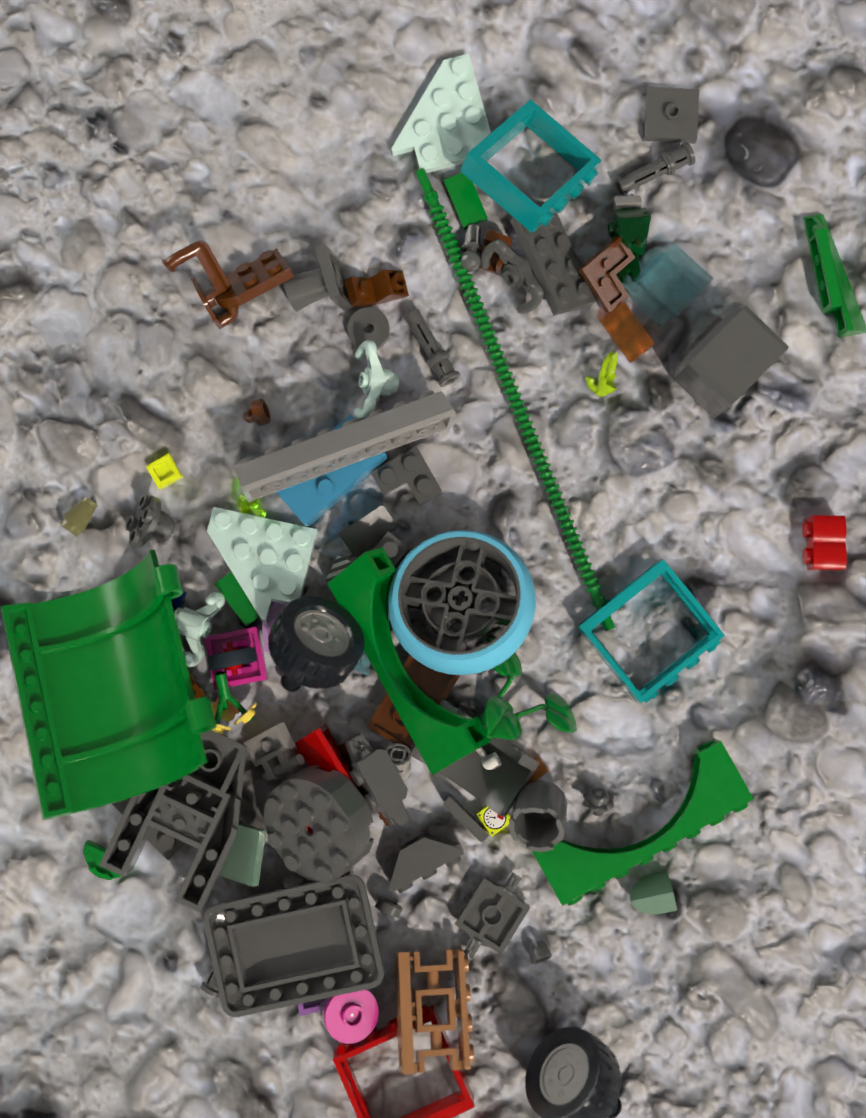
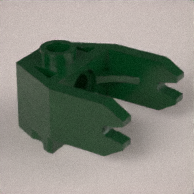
[608,208,651,283]

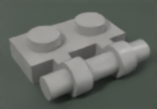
[244,721,304,782]

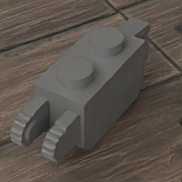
[345,734,409,826]

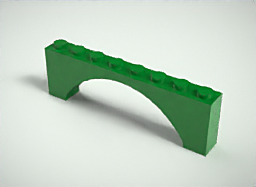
[327,547,491,775]
[532,738,754,906]

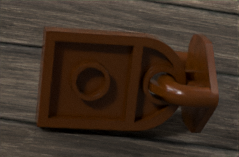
[162,240,294,330]

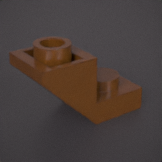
[345,269,409,307]

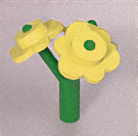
[211,671,257,735]

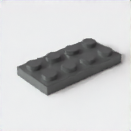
[510,212,597,316]

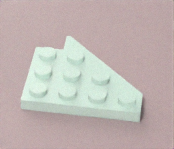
[392,54,496,173]
[207,507,318,623]

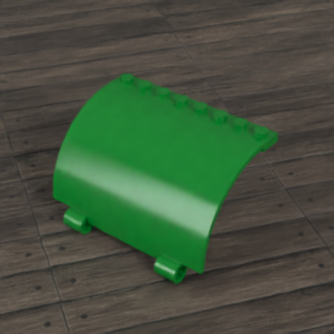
[1,550,217,821]

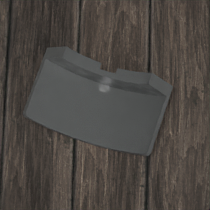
[410,699,540,817]

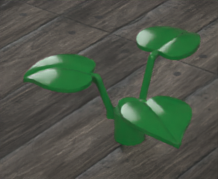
[481,638,577,740]

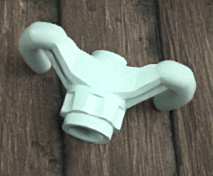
[354,340,399,420]
[174,591,225,667]

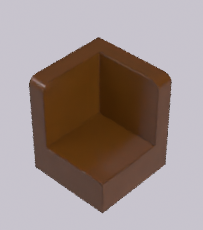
[479,229,513,276]

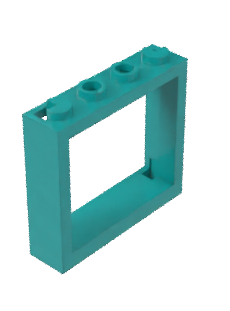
[460,99,602,233]
[576,559,725,703]

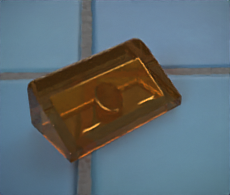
[600,302,654,363]

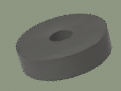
[347,307,390,350]

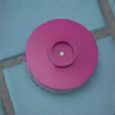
[320,989,379,1044]

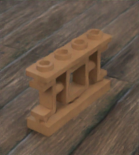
[394,949,474,1075]

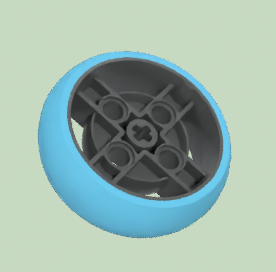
[388,530,536,675]

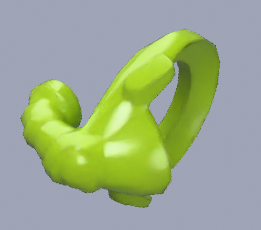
[585,351,618,397]

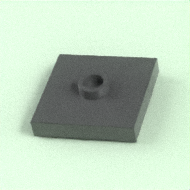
[643,87,699,144]

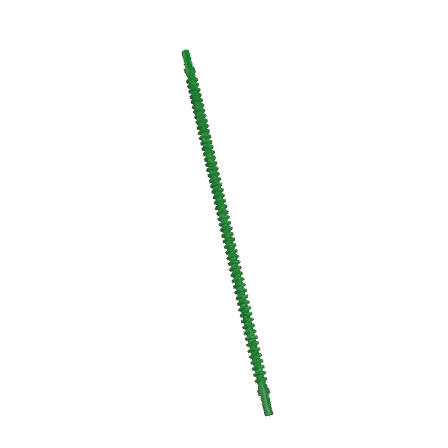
[416,168,615,631]

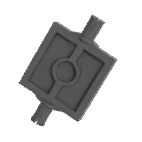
[455,872,530,959]

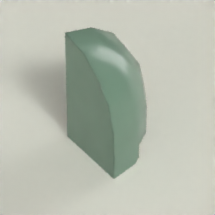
[630,871,677,915]

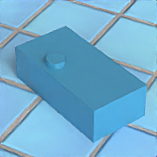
[276,414,388,527]

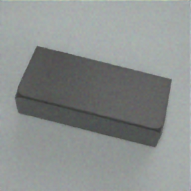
[339,504,398,557]

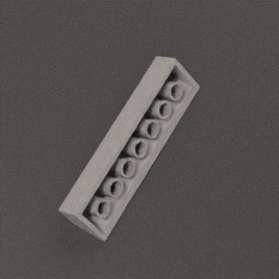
[234,391,456,502]

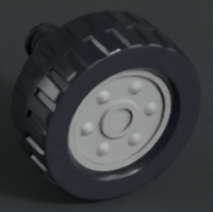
[268,596,365,692]
[525,1027,622,1118]

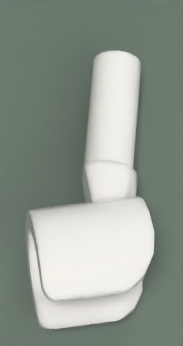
[476,747,502,770]

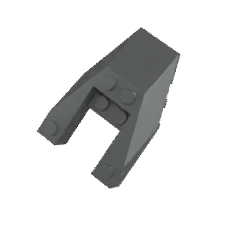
[99,730,247,913]

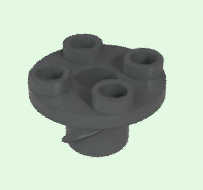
[125,494,175,548]

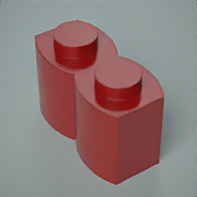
[802,515,847,571]

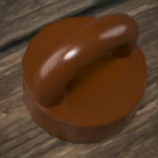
[244,398,271,426]

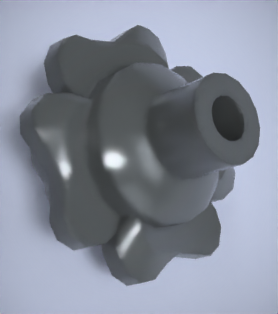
[583,787,614,816]

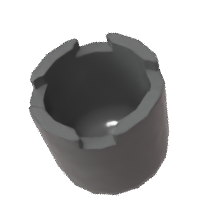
[509,780,568,852]

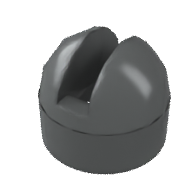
[528,941,552,965]

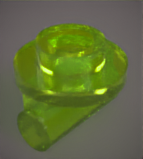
[237,493,266,518]

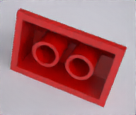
[294,724,364,796]

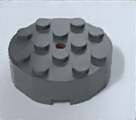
[264,765,374,883]

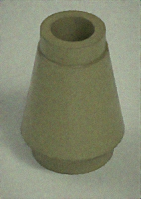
[60,496,98,536]

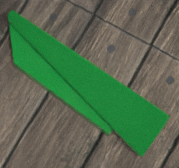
[803,214,866,338]

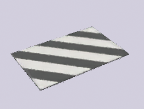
[325,555,353,583]

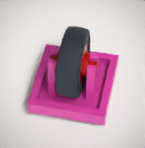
[205,627,269,690]

